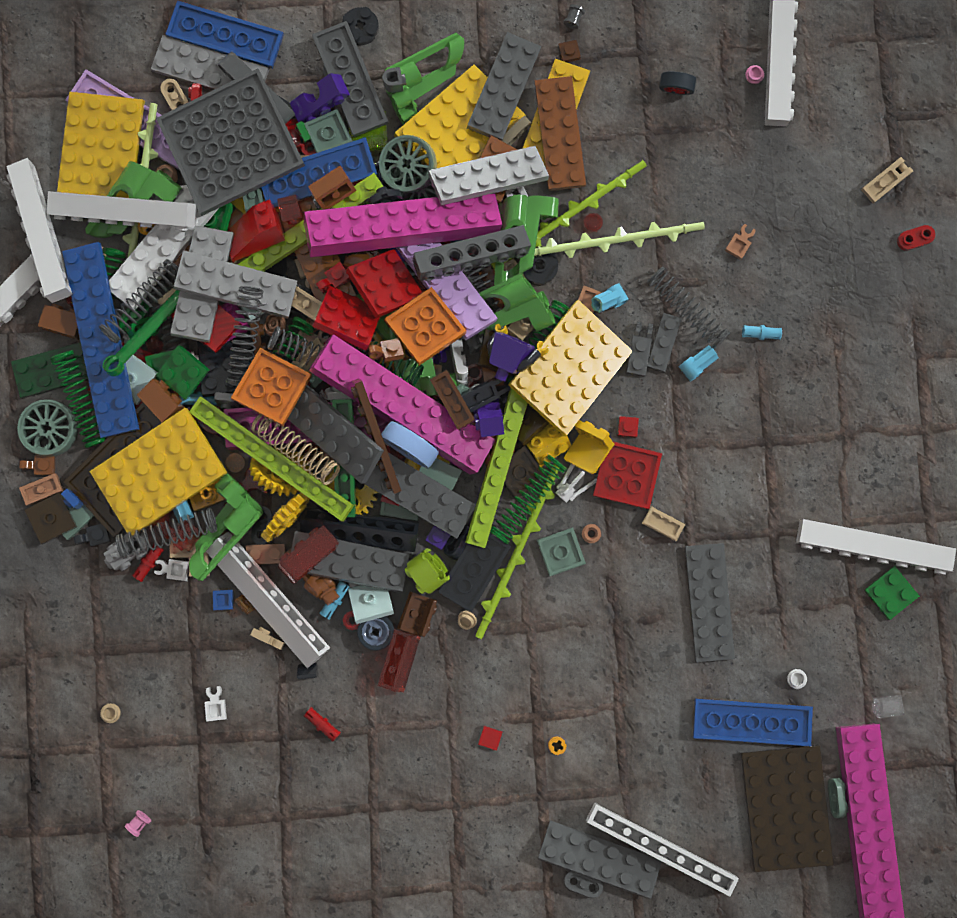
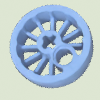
[381,421,439,469]

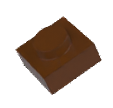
[558,40,581,63]

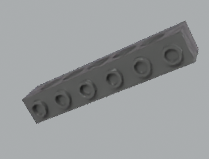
[412,225,531,281]

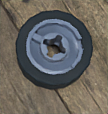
[357,616,395,650]

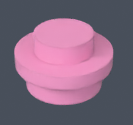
[745,65,764,84]

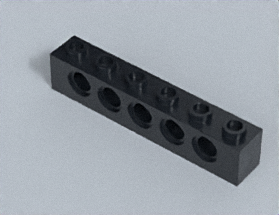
[300,507,419,552]

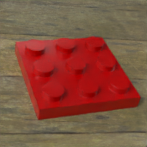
[346,249,422,318]
[312,286,380,351]
[593,442,662,510]

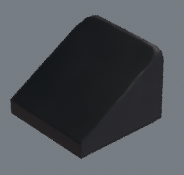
[297,663,318,680]

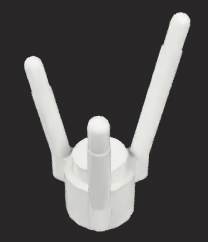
[555,464,597,503]

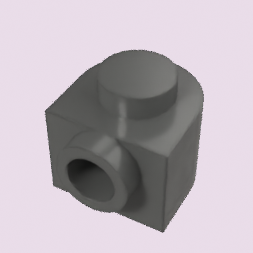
[382,67,406,93]

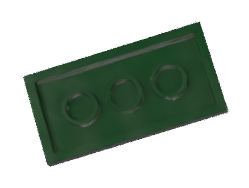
[11,342,88,399]

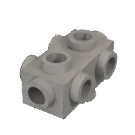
[104,533,150,571]

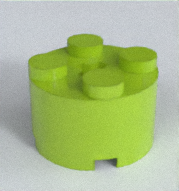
[404,548,450,594]

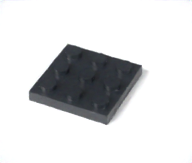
[197,337,255,397]

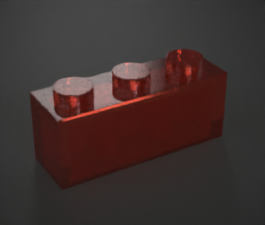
[278,525,339,585]
[378,629,421,693]

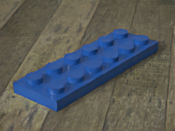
[166,1,284,69]
[261,137,378,208]
[693,699,813,746]

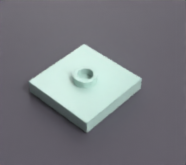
[126,355,158,405]
[348,585,394,624]

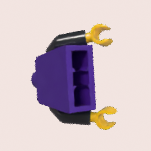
[487,324,549,381]

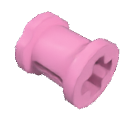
[125,810,151,837]

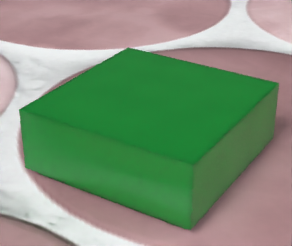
[295,121,311,144]

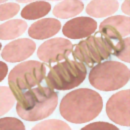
[251,414,340,485]

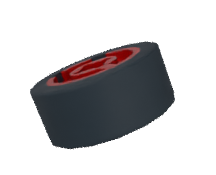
[659,71,696,95]

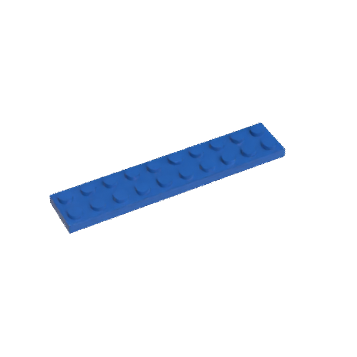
[62,242,139,438]

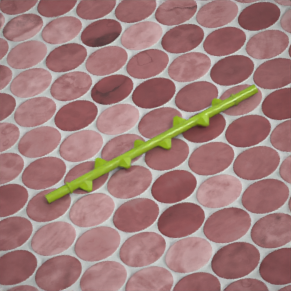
[491,160,647,270]
[475,464,559,639]

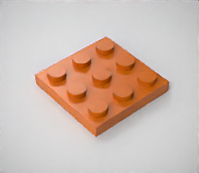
[385,287,467,366]
[231,348,312,426]

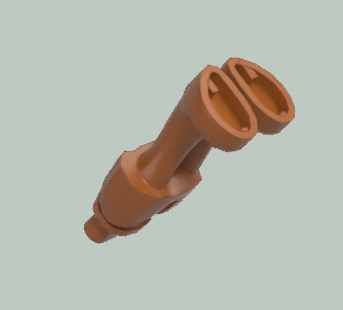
[280,550,340,606]

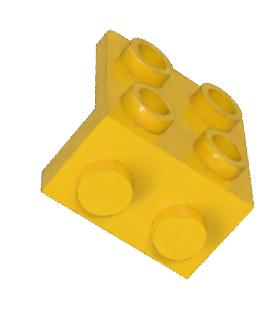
[564,420,614,474]
[526,423,571,467]

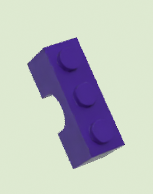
[289,73,350,123]
[473,398,504,437]

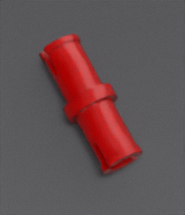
[132,544,164,582]
[303,707,341,742]

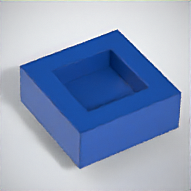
[61,489,84,510]
[213,590,234,611]

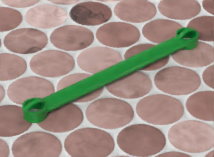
[102,258,229,376]

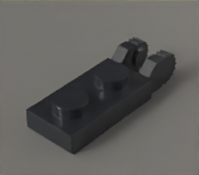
[461,377,511,412]

